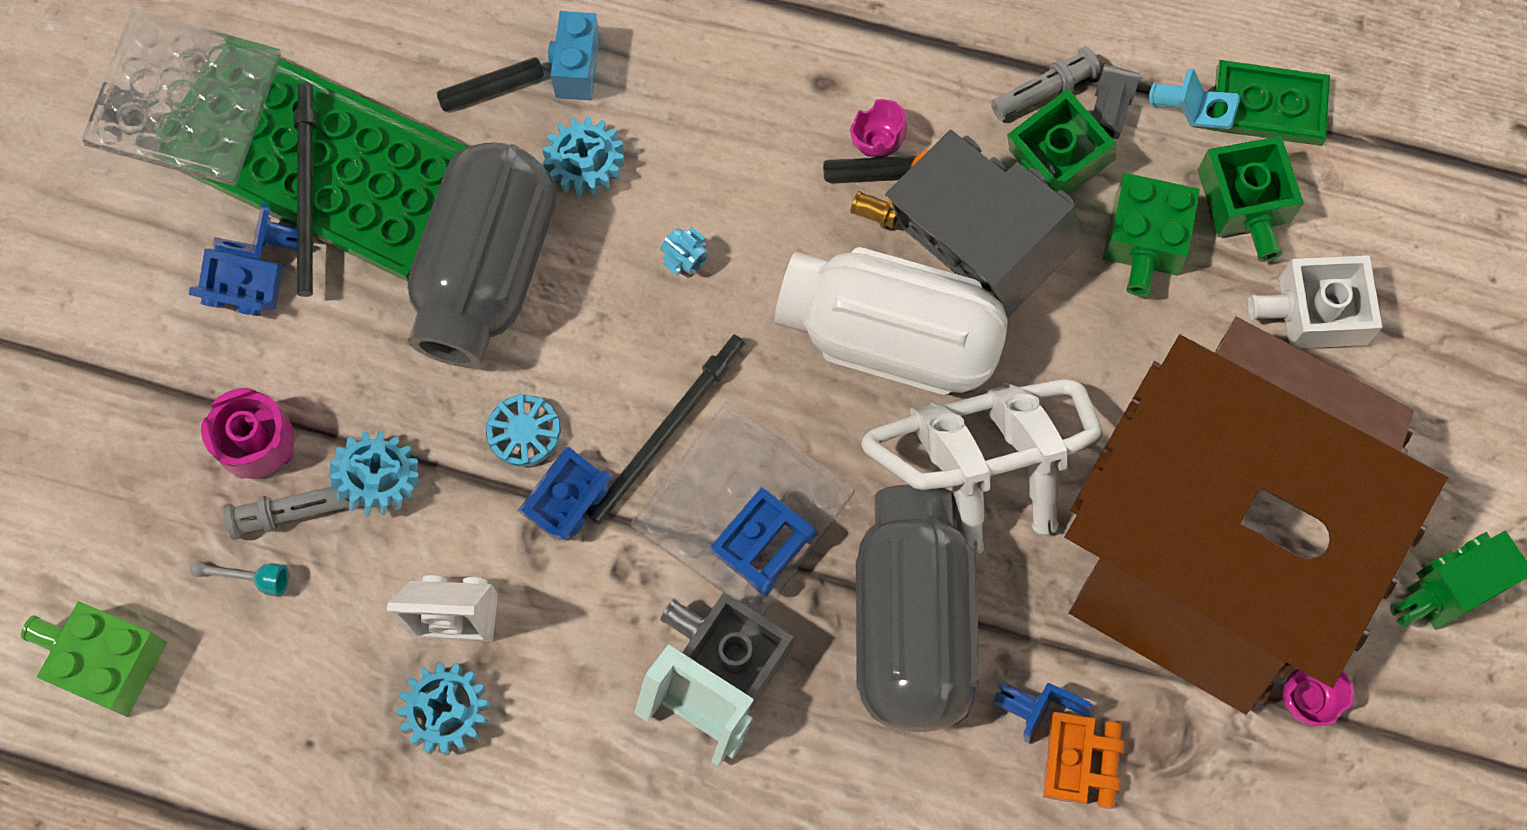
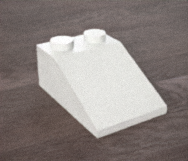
[387,575,498,642]

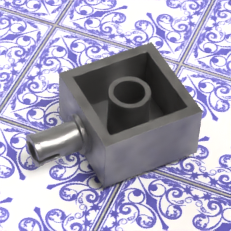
[660,592,794,713]

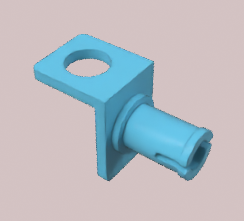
[1149,69,1240,129]

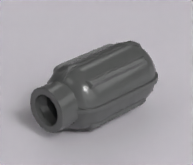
[407,142,557,368]
[856,484,979,732]

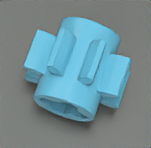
[661,227,708,276]

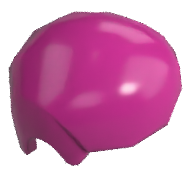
[850,99,907,158]
[1282,669,1354,727]

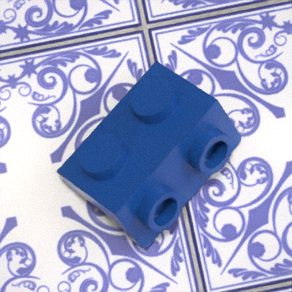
[189,248,283,316]
[517,447,611,540]

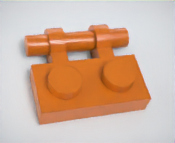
[1042,712,1125,809]

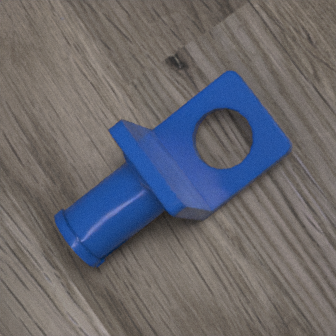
[213,202,297,260]
[993,681,1092,744]

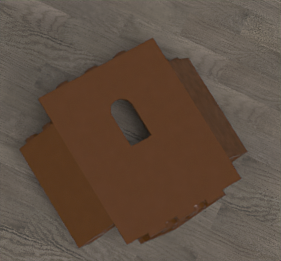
[1064,316,1448,715]

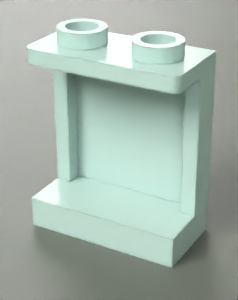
[634,644,754,767]

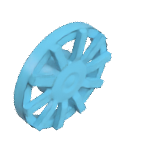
[486,394,561,467]

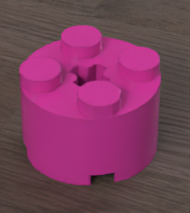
[201,388,294,479]

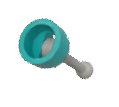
[190,561,289,597]

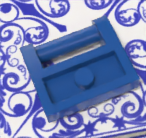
[710,487,819,597]

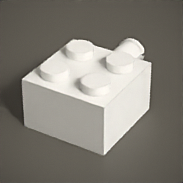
[1248,255,1382,349]

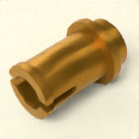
[850,191,898,229]

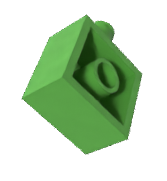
[21,601,167,717]

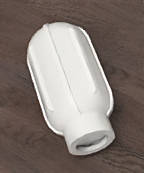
[774,247,1008,395]

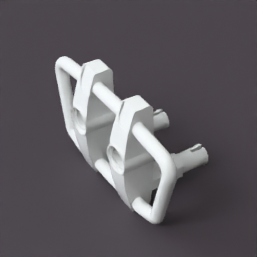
[861,379,1102,554]

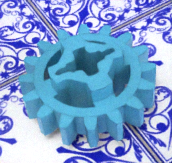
[542,116,625,197]
[329,431,419,516]
[396,662,490,756]

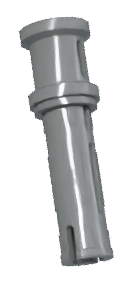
[991,46,1101,121]
[224,487,350,540]

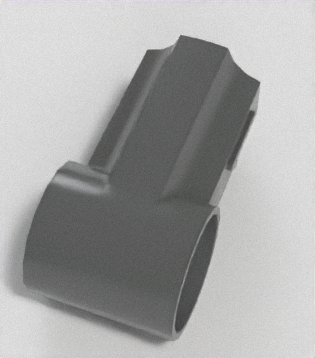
[1092,64,1140,139]

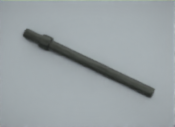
[294,82,317,297]
[588,334,745,525]

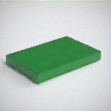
[1211,60,1330,146]

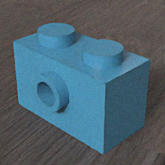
[548,11,600,101]

